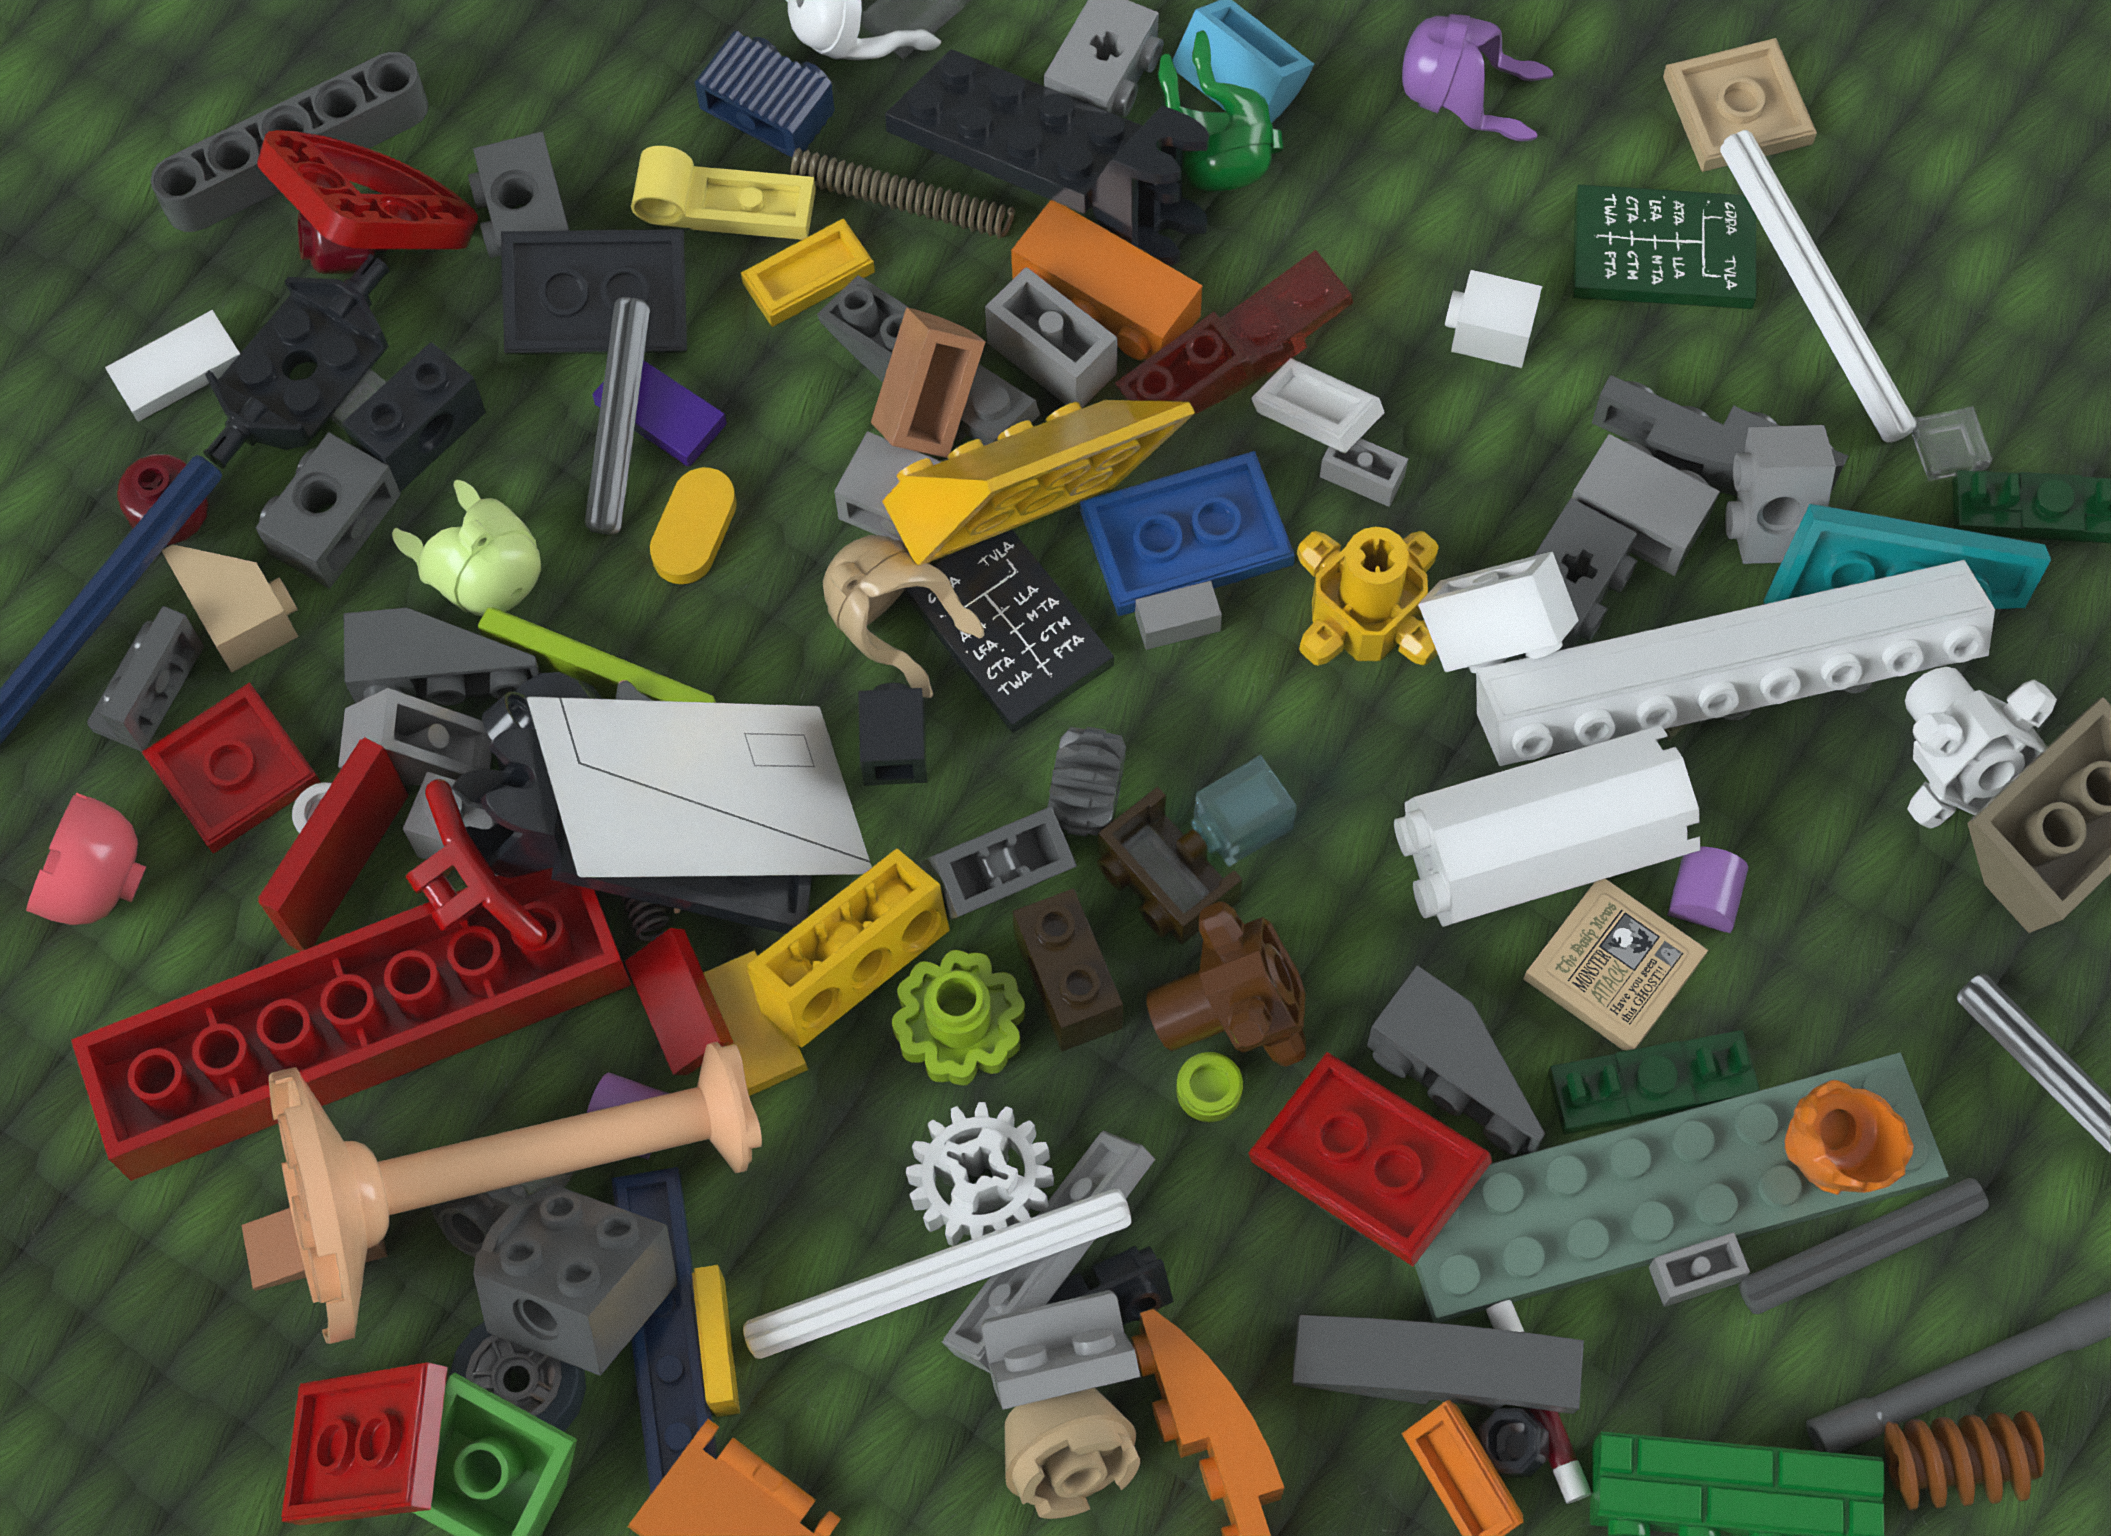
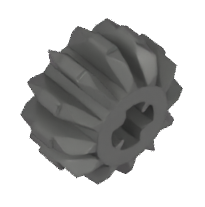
[1048,726,1126,837]

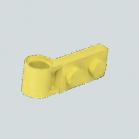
[631,146,816,240]

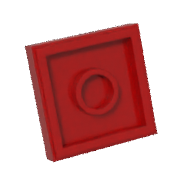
[142,682,321,854]

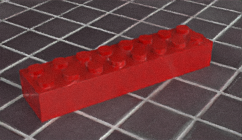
[71,868,631,1181]

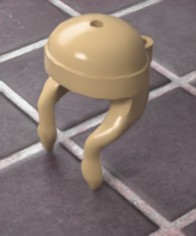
[823,535,984,698]

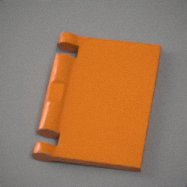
[627,1419,841,1536]

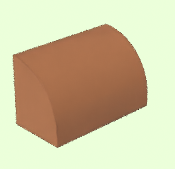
[871,307,985,458]

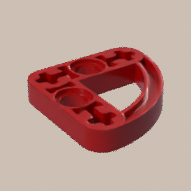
[257,130,478,249]

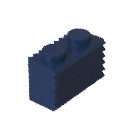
[695,30,835,157]

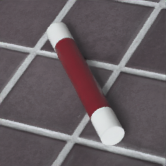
[1486,1300,1592,1504]

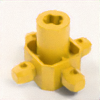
[1297,527,1439,666]

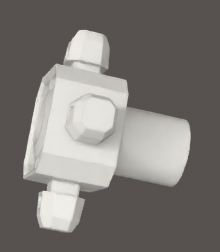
[1905,667,2057,829]

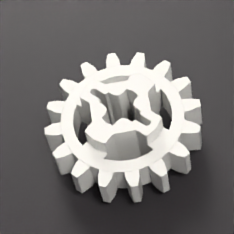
[906,1102,1054,1246]

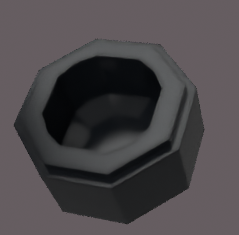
[1479,1408,1549,1478]

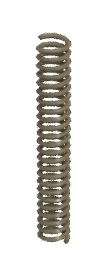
[790,147,1015,239]

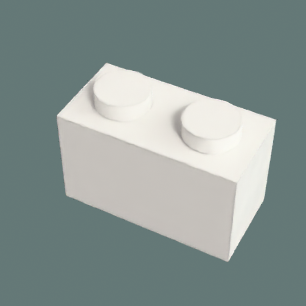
[1418,552,1579,673]

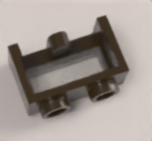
[1097,786,1243,945]

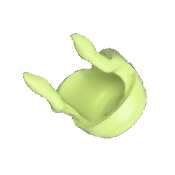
[392,480,541,616]

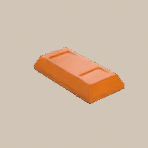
[1402,1400,1524,1536]

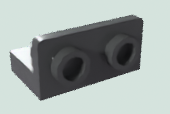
[87,606,204,752]

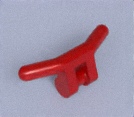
[405,779,547,949]

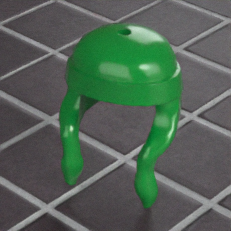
[1158,30,1284,191]

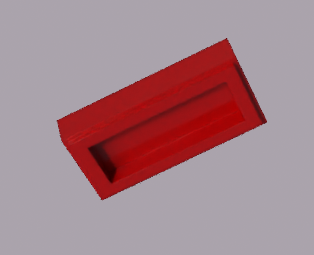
[624,928,734,1075]

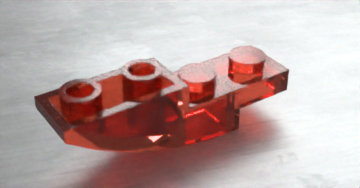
[1115,250,1353,415]

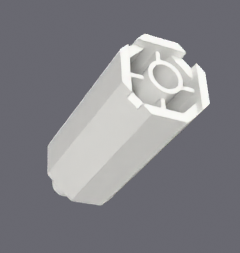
[1394,725,1700,927]

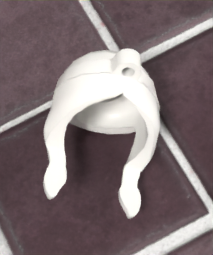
[788,0,941,60]

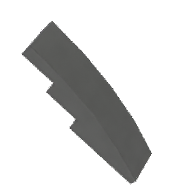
[1291,1315,1584,1414]

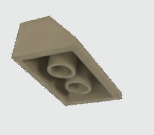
[1967,697,2111,933]

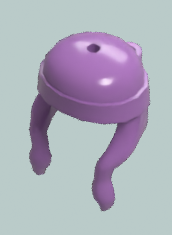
[1402,14,1553,141]

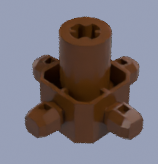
[1147,901,1306,1067]

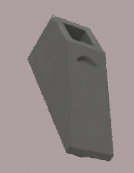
[344,608,541,706]
[1367,966,1545,1155]

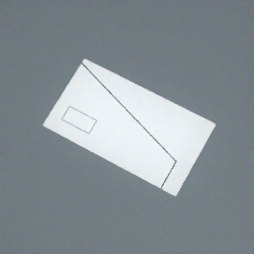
[527,697,872,877]

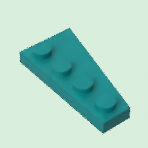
[1764,504,2051,609]

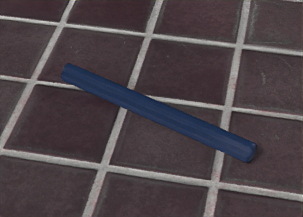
[0,455,222,745]

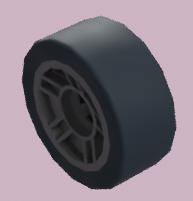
[449,1322,586,1432]

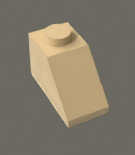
[162,544,298,672]

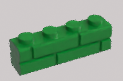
[1590,1431,1884,1536]

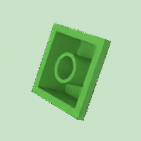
[412,1373,577,1536]

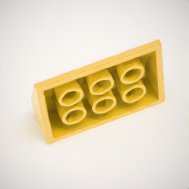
[882,400,1195,566]

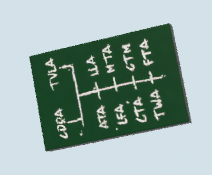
[1572,184,1756,309]

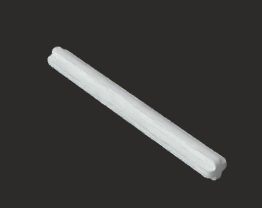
[1720,130,1916,443]
[743,1188,1131,1359]

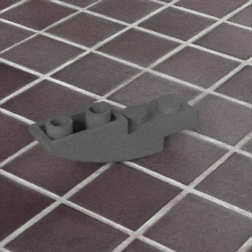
[817,275,1040,446]
[1592,375,1848,496]

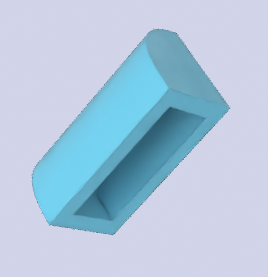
[1172,0,1314,123]

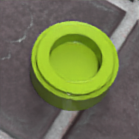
[1176,1052,1243,1122]

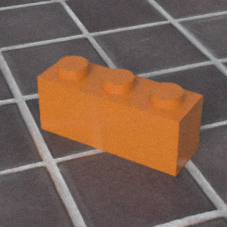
[1011,200,1202,368]

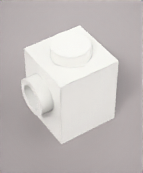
[1445,270,1542,368]

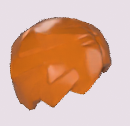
[1784,1080,1914,1195]

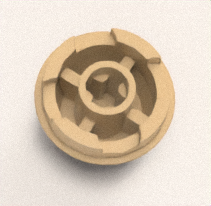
[1004,1388,1140,1519]

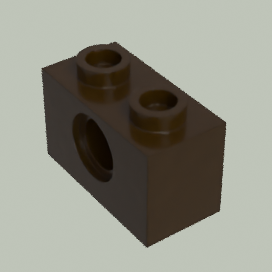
[1013,888,1123,1052]

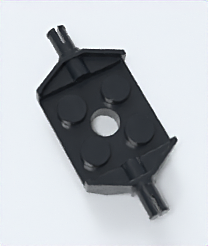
[203,254,390,469]

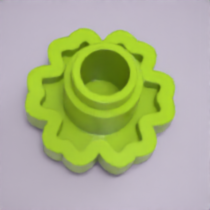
[892,950,1026,1085]

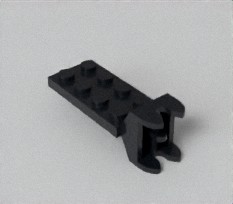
[885,49,1209,266]
[452,728,812,934]

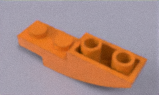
[1131,1309,1285,1536]

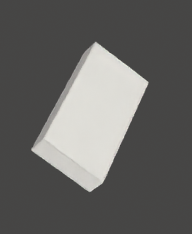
[105,310,240,422]
[1251,358,1385,453]

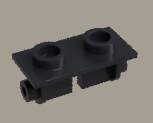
[1046,1245,1174,1325]

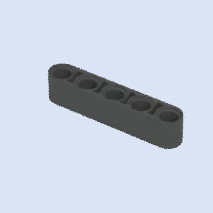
[150,52,429,232]

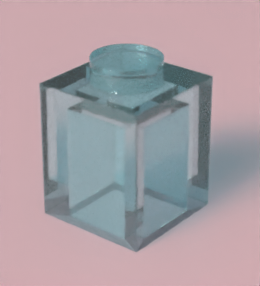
[1191,755,1296,867]

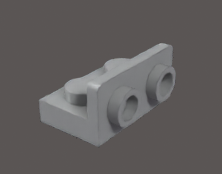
[981,1290,1140,1409]

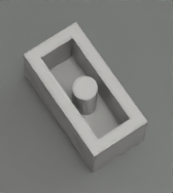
[1320,438,1408,507]
[1135,581,1222,650]
[1649,1232,1750,1307]

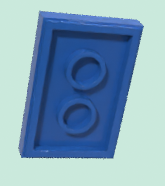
[1080,451,1295,617]

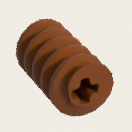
[1884,1410,2045,1511]

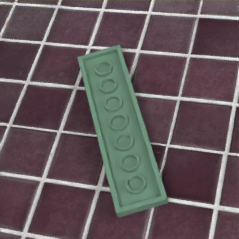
[1415,1052,1949,1323]

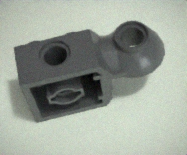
[430,1184,678,1376]

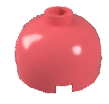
[26,793,146,925]

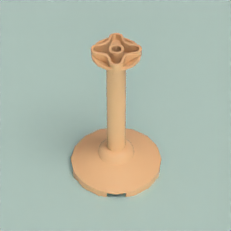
[269,1042,762,1344]

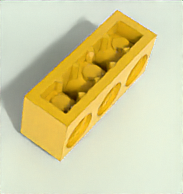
[746,848,950,1048]

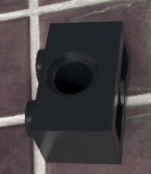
[342,342,486,492]

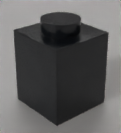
[858,683,927,786]

